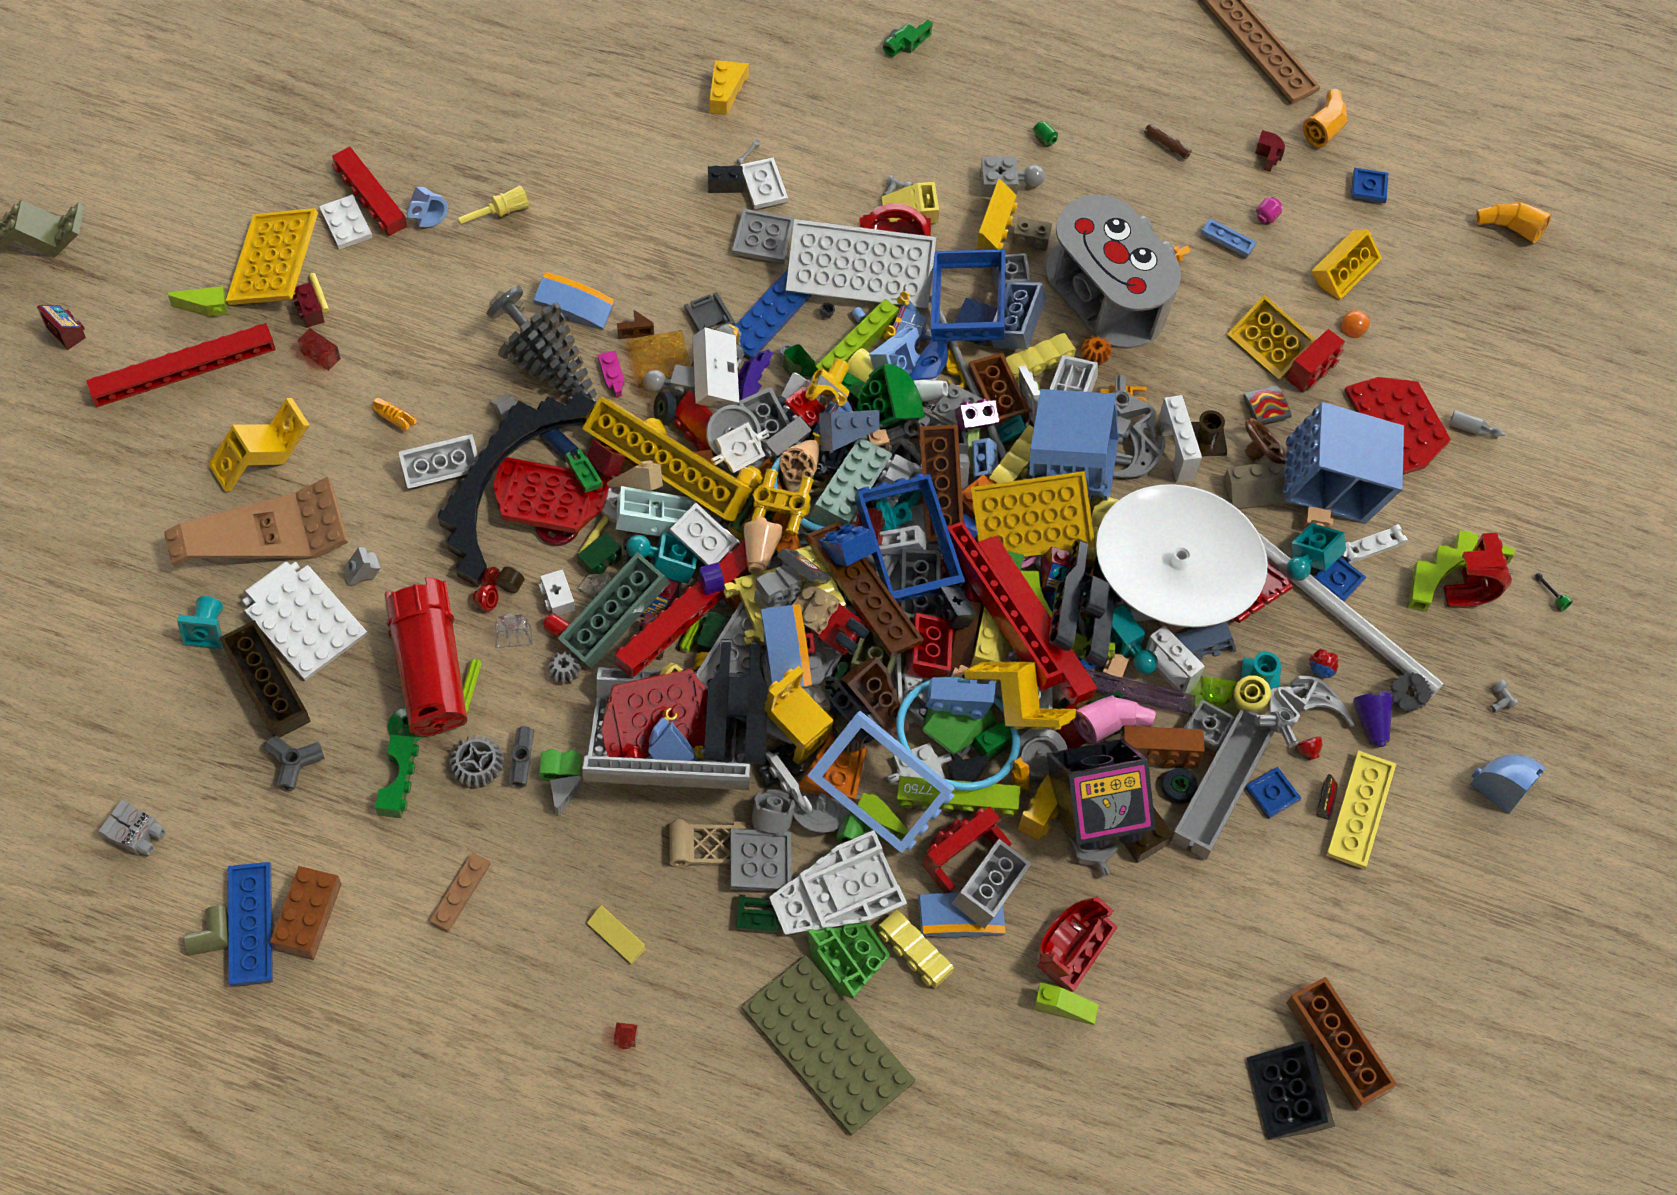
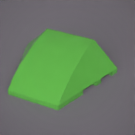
[922,707,997,755]
[806,922,890,999]

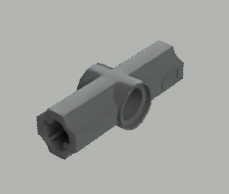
[509,726,534,788]

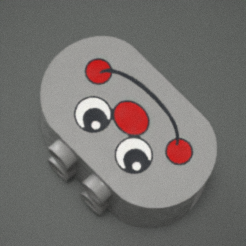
[1045,195,1181,349]

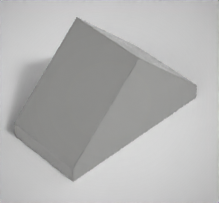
[490,393,516,421]
[550,775,583,816]

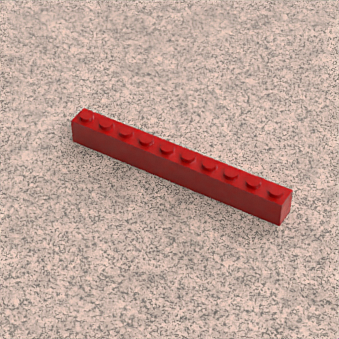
[86,323,276,408]
[947,521,1063,691]
[977,535,1097,706]
[615,539,751,679]

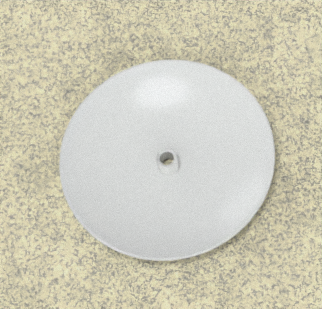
[1096,484,1268,627]

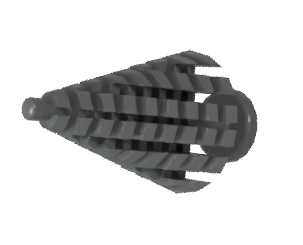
[486,286,597,403]

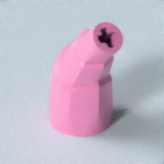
[1073,695,1155,744]

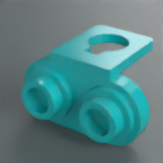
[874,499,913,532]

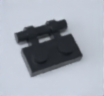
[755,744,803,787]

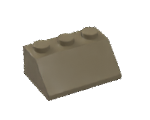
[1223,462,1287,510]

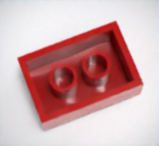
[1287,329,1345,393]
[906,613,953,679]

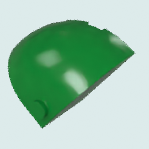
[854,364,925,430]

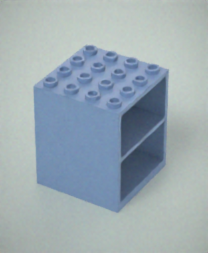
[1283,402,1404,524]

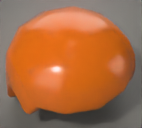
[1341,310,1370,338]

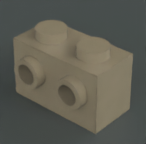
[1012,216,1052,250]

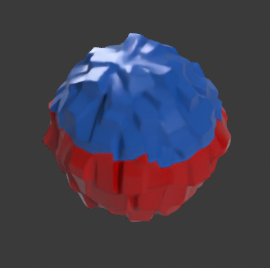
[1309,649,1339,679]

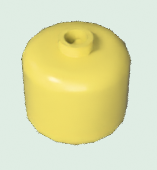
[847,348,874,383]
[1234,675,1271,715]

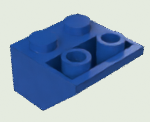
[819,524,877,566]

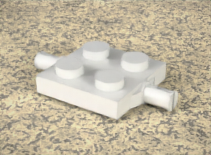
[711,422,769,473]
[887,743,952,784]

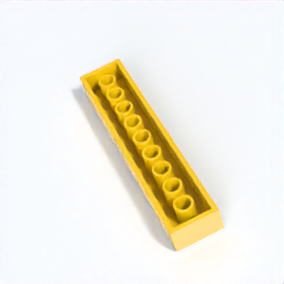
[582,396,753,522]

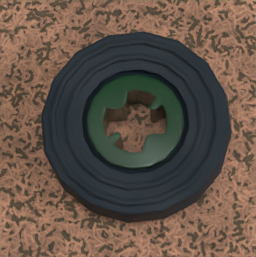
[654,391,677,425]
[1162,768,1198,803]

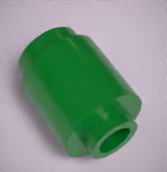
[1033,121,1058,146]

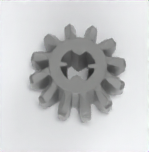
[547,650,581,685]

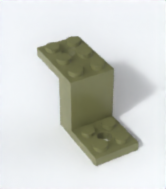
[0,200,85,258]

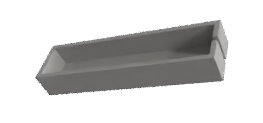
[1172,708,1274,860]

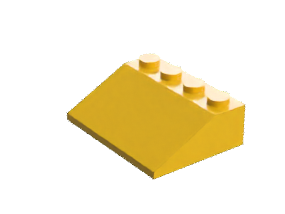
[1227,294,1316,381]

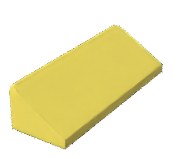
[587,905,646,964]

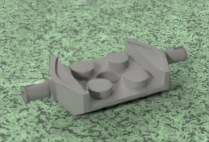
[1069,837,1118,877]

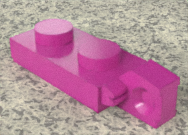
[598,351,625,398]

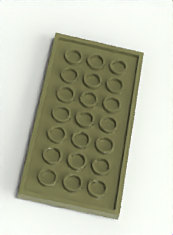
[742,956,916,1136]

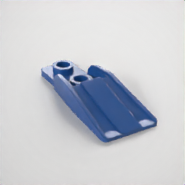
[910,340,948,380]

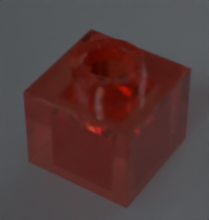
[614,1022,638,1049]

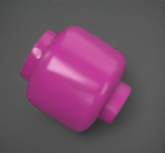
[1256,197,1282,223]

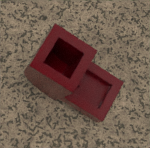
[1255,130,1285,172]

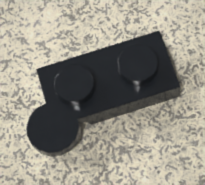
[814,445,846,477]

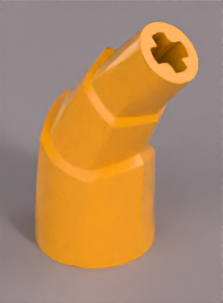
[1303,89,1349,147]
[1476,201,1552,243]

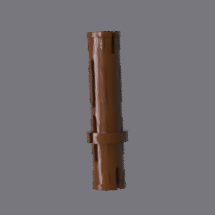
[1144,123,1192,160]

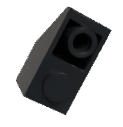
[948,755,989,782]

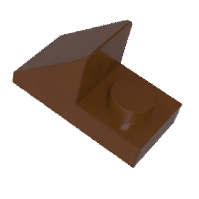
[617,310,654,339]

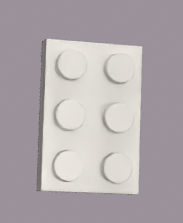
[740,157,788,209]
[319,195,372,250]
[1019,366,1040,425]
[669,503,738,566]

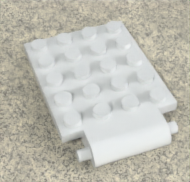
[242,561,368,681]

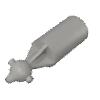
[1449,410,1505,438]

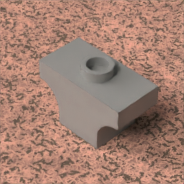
[343,547,381,585]

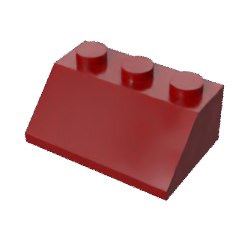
[673,390,713,455]

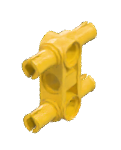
[751,469,814,535]

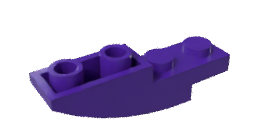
[738,349,773,401]

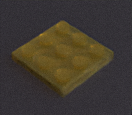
[629,330,691,388]

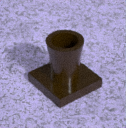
[1191,410,1227,457]

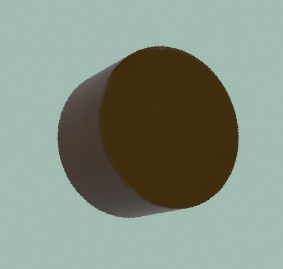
[496,567,525,593]

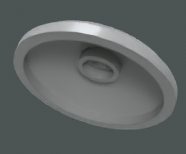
[706,405,761,455]

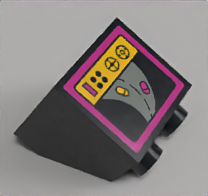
[1046,739,1156,850]

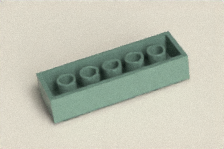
[810,438,893,527]
[558,552,670,669]

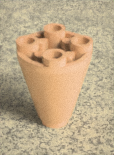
[780,440,819,482]
[744,517,782,574]

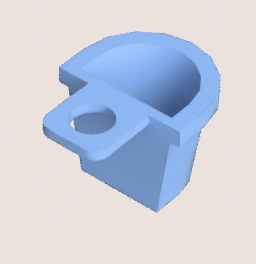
[406,187,448,227]

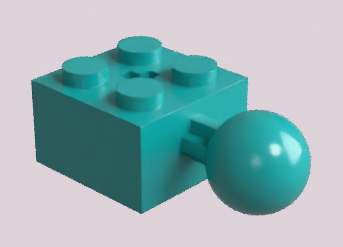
[1286,523,1346,581]
[626,531,697,584]
[1110,605,1158,675]

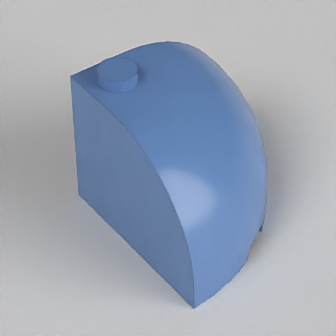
[1470,754,1546,814]

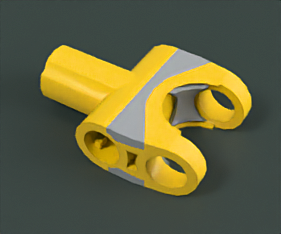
[805,358,849,408]

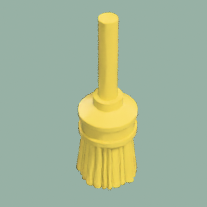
[458,186,529,224]

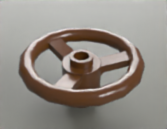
[1244,418,1286,465]

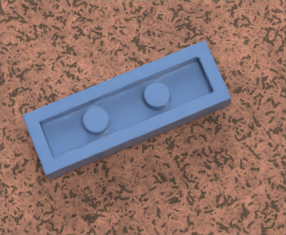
[1201,219,1256,258]

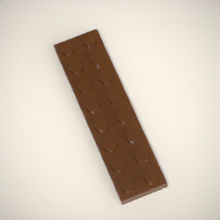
[805,521,924,658]

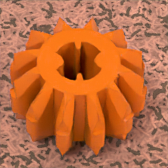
[1081,335,1112,365]

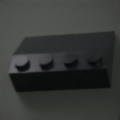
[1247,1040,1335,1140]

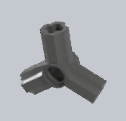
[264,736,325,791]

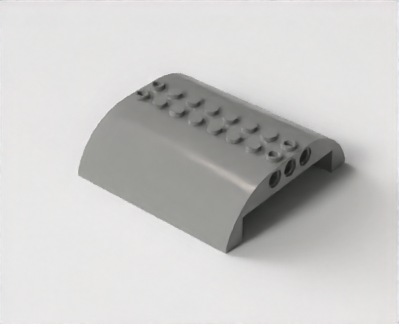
[583,667,751,790]

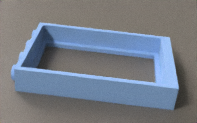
[807,711,954,853]

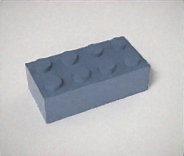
[991,282,1046,350]

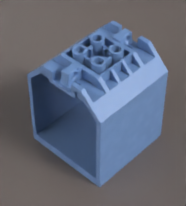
[1029,389,1119,501]

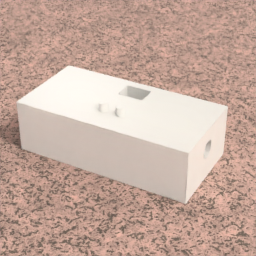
[693,328,739,409]
[1050,355,1098,392]

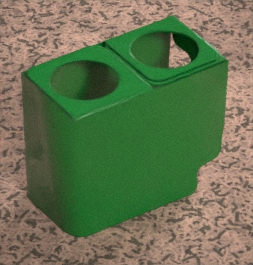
[783,344,818,378]

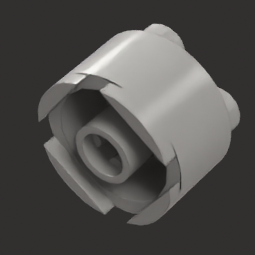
[751,789,795,836]

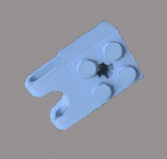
[869,327,922,376]

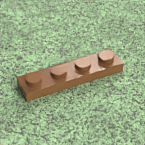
[430,852,491,933]

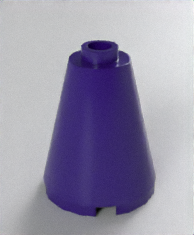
[1353,692,1393,748]

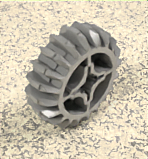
[449,735,504,788]

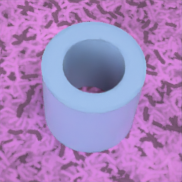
[852,307,867,323]

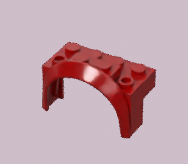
[858,203,931,237]
[1443,533,1512,607]
[921,807,1012,893]
[1037,896,1118,992]

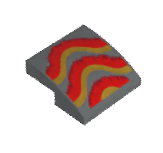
[1244,386,1292,424]

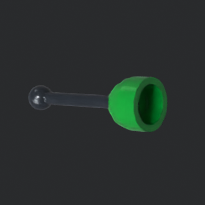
[1535,573,1573,611]

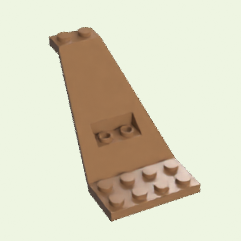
[164,477,348,567]

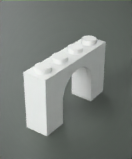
[1157,395,1202,483]

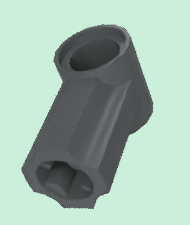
[886,419,923,446]

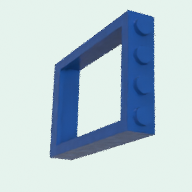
[931,249,1006,341]
[854,474,965,603]

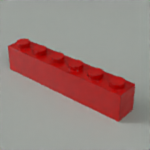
[332,146,407,236]

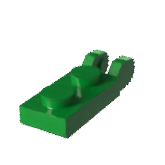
[565,449,603,493]

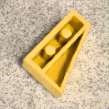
[709,60,749,115]
[1018,774,1059,841]

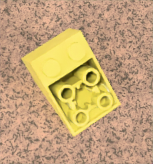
[881,182,939,223]

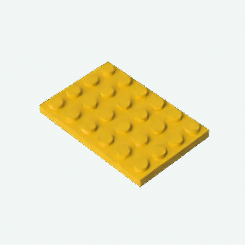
[226,208,318,305]
[971,471,1095,557]

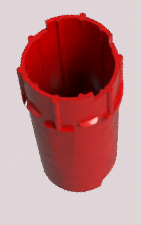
[384,577,468,736]

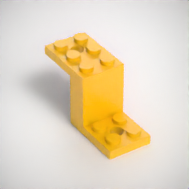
[208,398,310,491]
[964,662,1077,730]
[764,666,833,765]

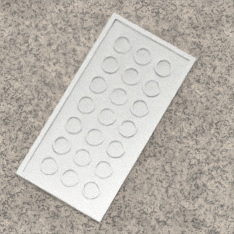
[786,219,936,309]

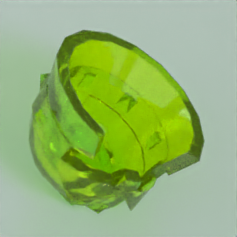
[1200,676,1238,707]

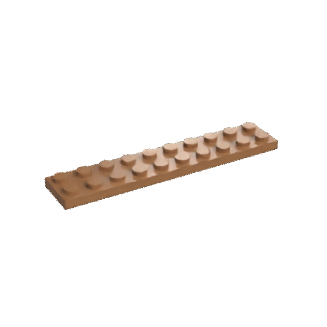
[1202,0,1320,104]

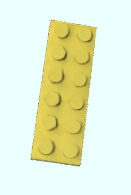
[1326,750,1396,870]

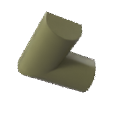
[184,905,229,956]

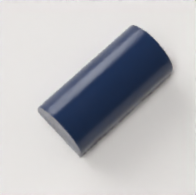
[541,429,579,462]

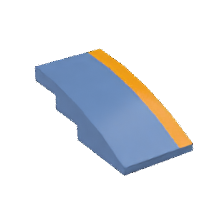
[533,272,615,330]
[760,604,812,688]
[918,893,1006,938]

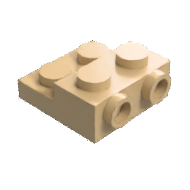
[793,582,840,634]

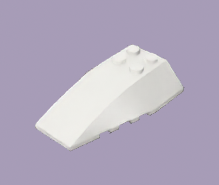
[769,830,907,935]

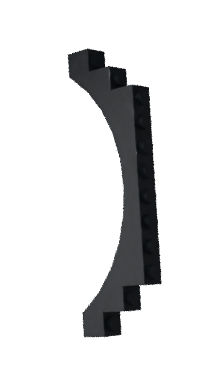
[438,392,596,587]

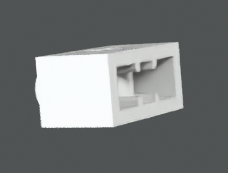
[539,569,575,616]

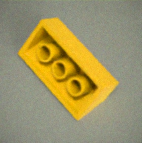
[976,179,1018,250]
[1311,230,1382,300]

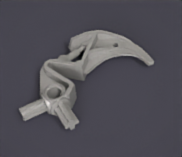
[1111,375,1166,478]
[1254,676,1355,748]

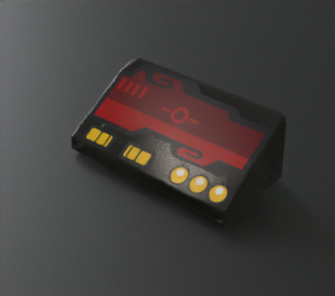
[1316,774,1338,820]

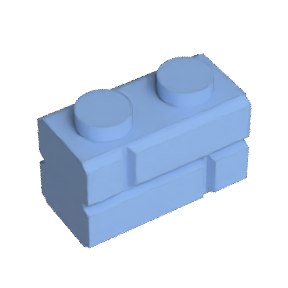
[972,438,998,479]

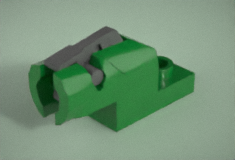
[883,20,933,57]

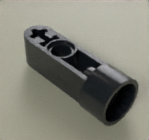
[821,676,884,745]

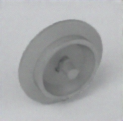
[1017,727,1067,783]
[793,791,850,833]

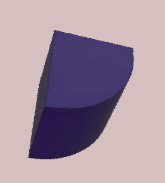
[699,562,724,595]

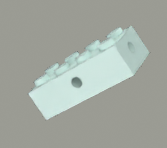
[615,486,696,536]

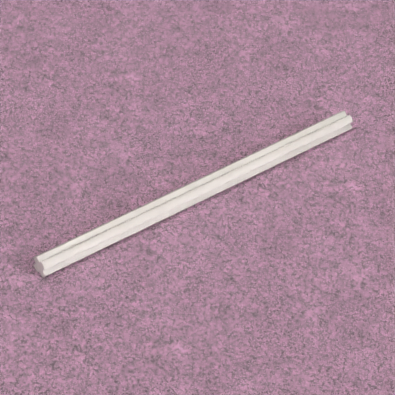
[1208,491,1444,697]

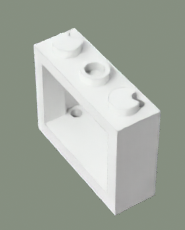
[1146,626,1205,697]

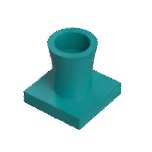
[177,596,223,649]
[1240,651,1281,690]

